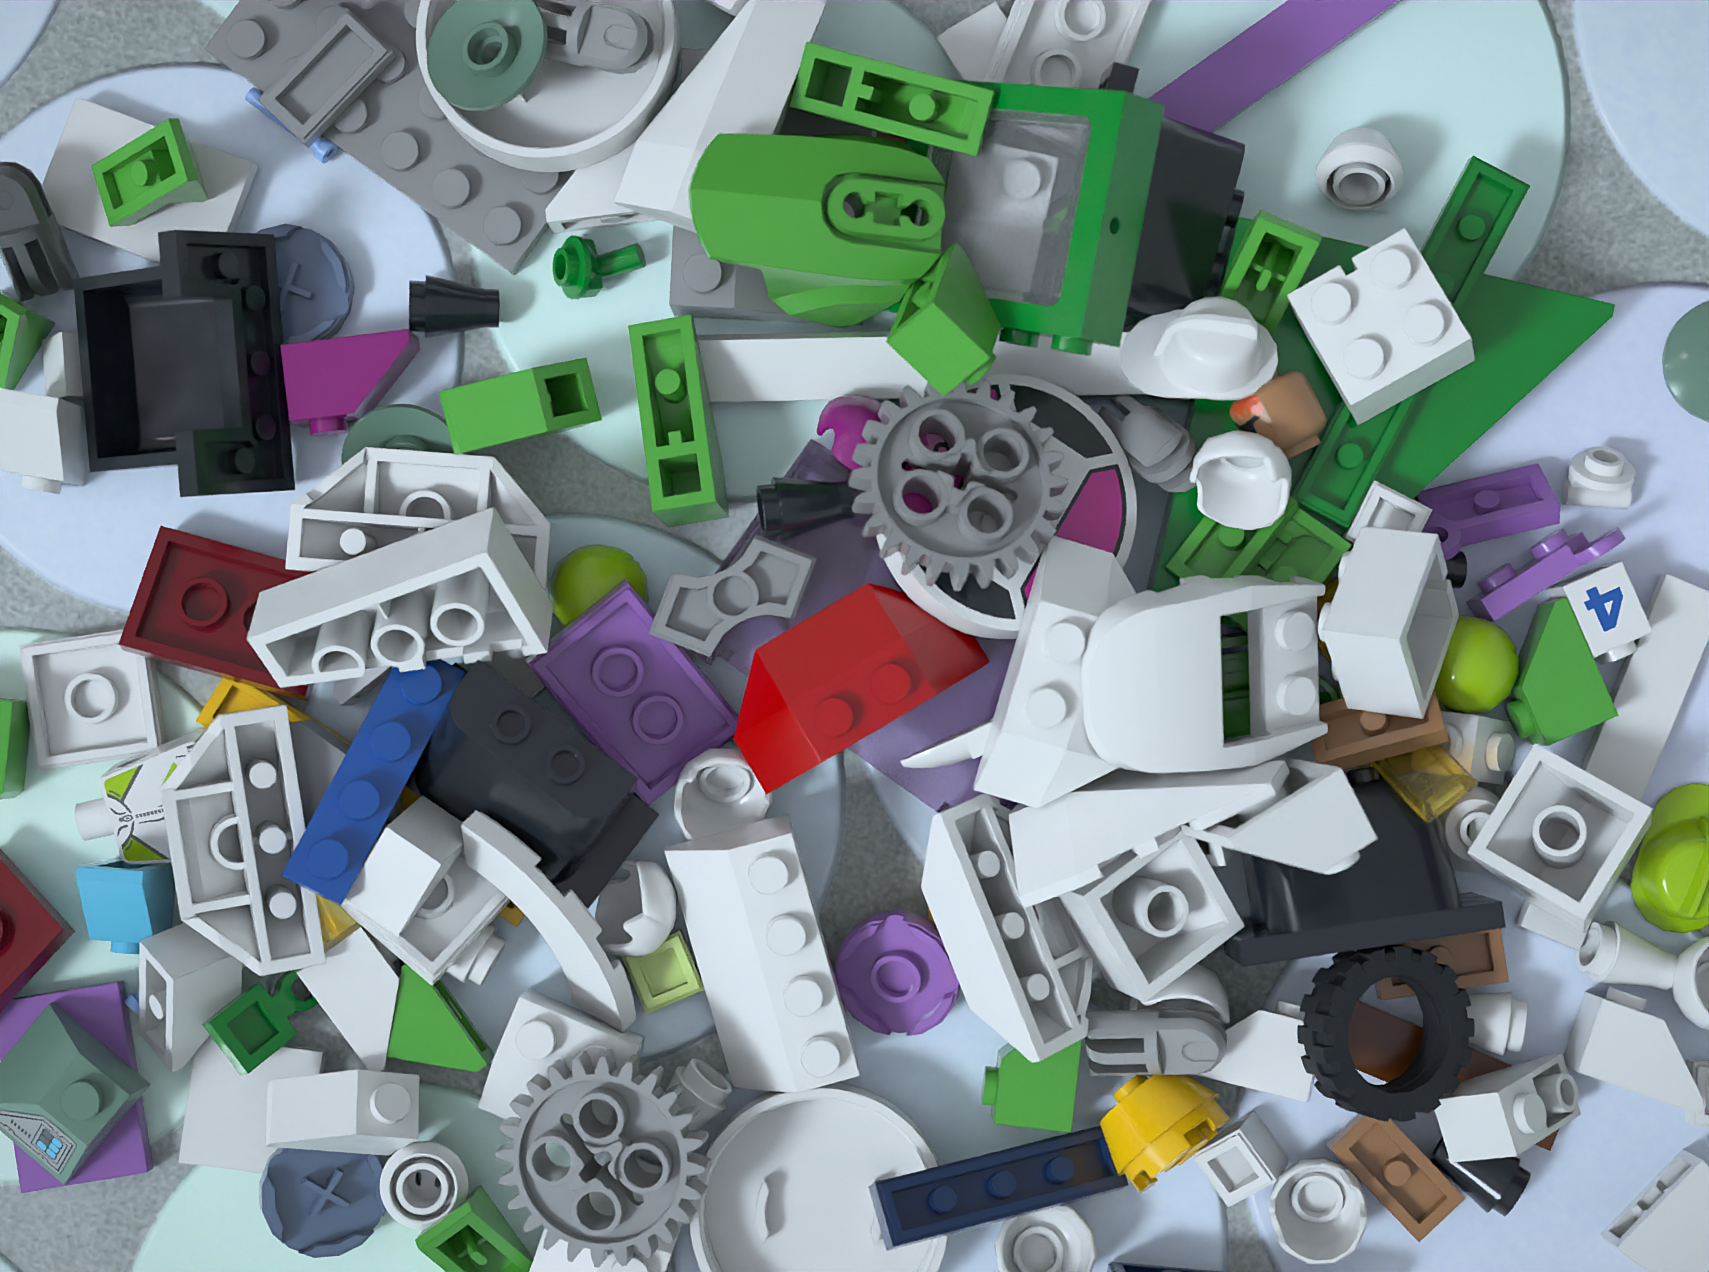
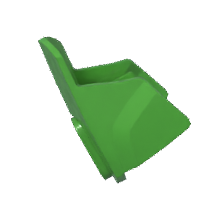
[688,133,946,328]

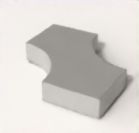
[649,535,817,657]

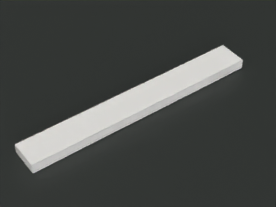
[697,326,1145,402]

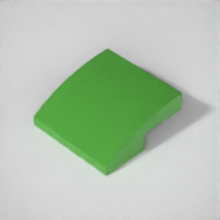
[1165,495,1353,633]

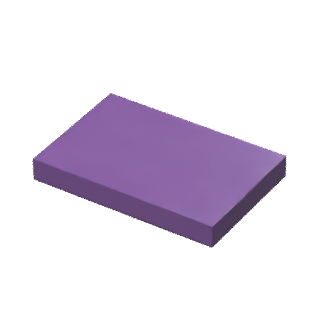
[525,578,739,806]
[0,980,153,1193]

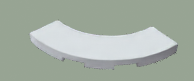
[461,810,636,1033]

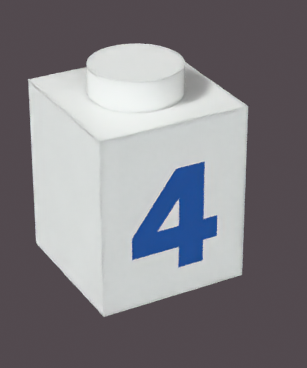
[1546,561,1653,665]

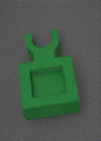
[202,969,318,1076]

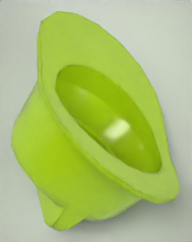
[1630,783,1709,933]

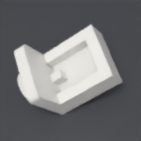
[1412,711,1514,785]

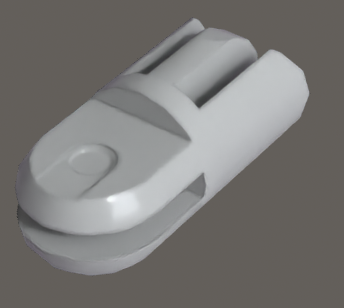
[533,0,655,74]
[1098,394,1198,492]
[1085,1009,1227,1076]

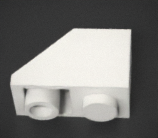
[1435,1053,1581,1163]

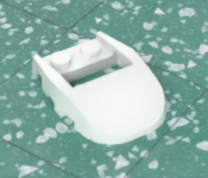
[1081,575,1328,773]

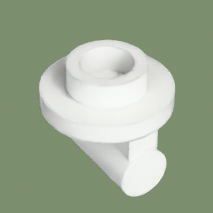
[1562,446,1636,509]

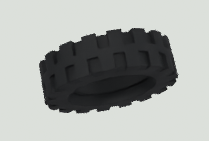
[1297,944,1475,1122]

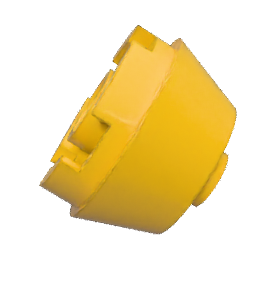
[1100,1075,1231,1193]

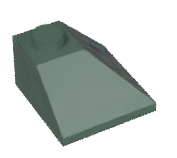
[0,1002,151,1185]

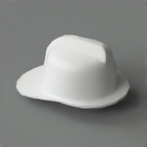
[1120,297,1278,400]

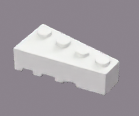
[247,507,553,688]

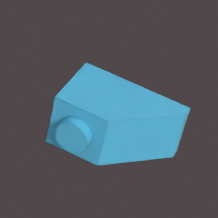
[76,858,175,954]

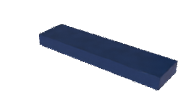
[868,1125,1129,1251]

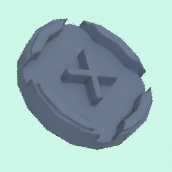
[257,224,354,344]
[259,1147,386,1258]

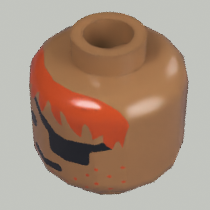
[1230,369,1327,460]

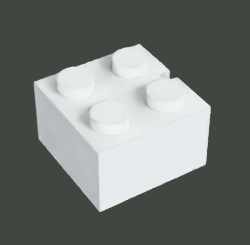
[1287,228,1475,425]
[1318,526,1460,719]

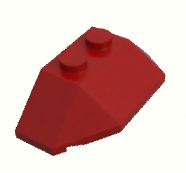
[733,583,990,794]

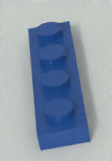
[281,659,465,906]

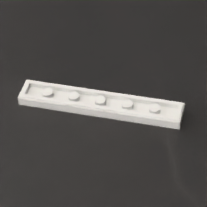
[1515,574,1709,951]

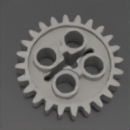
[849,379,1068,591]
[495,1049,711,1267]

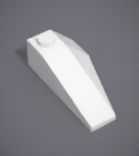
[614,0,827,233]

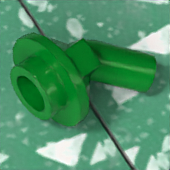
[552,235,646,299]

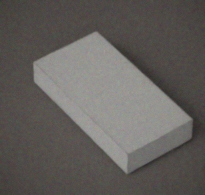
[258,7,397,148]

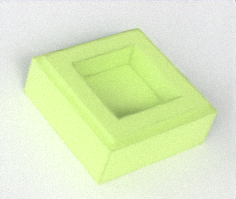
[622,929,705,1014]

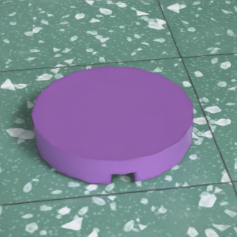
[835,910,960,1036]

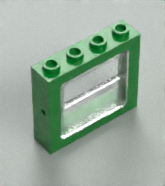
[883,79,1165,356]

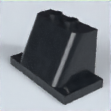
[1037,62,1245,319]
[73,230,295,497]
[405,659,659,909]
[1223,766,1506,967]

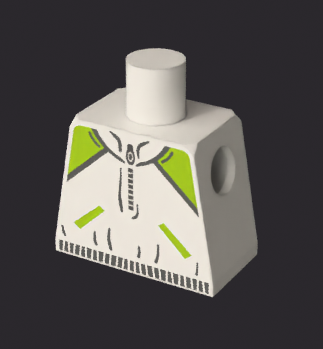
[74,727,208,865]

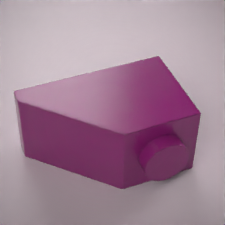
[280,329,420,436]

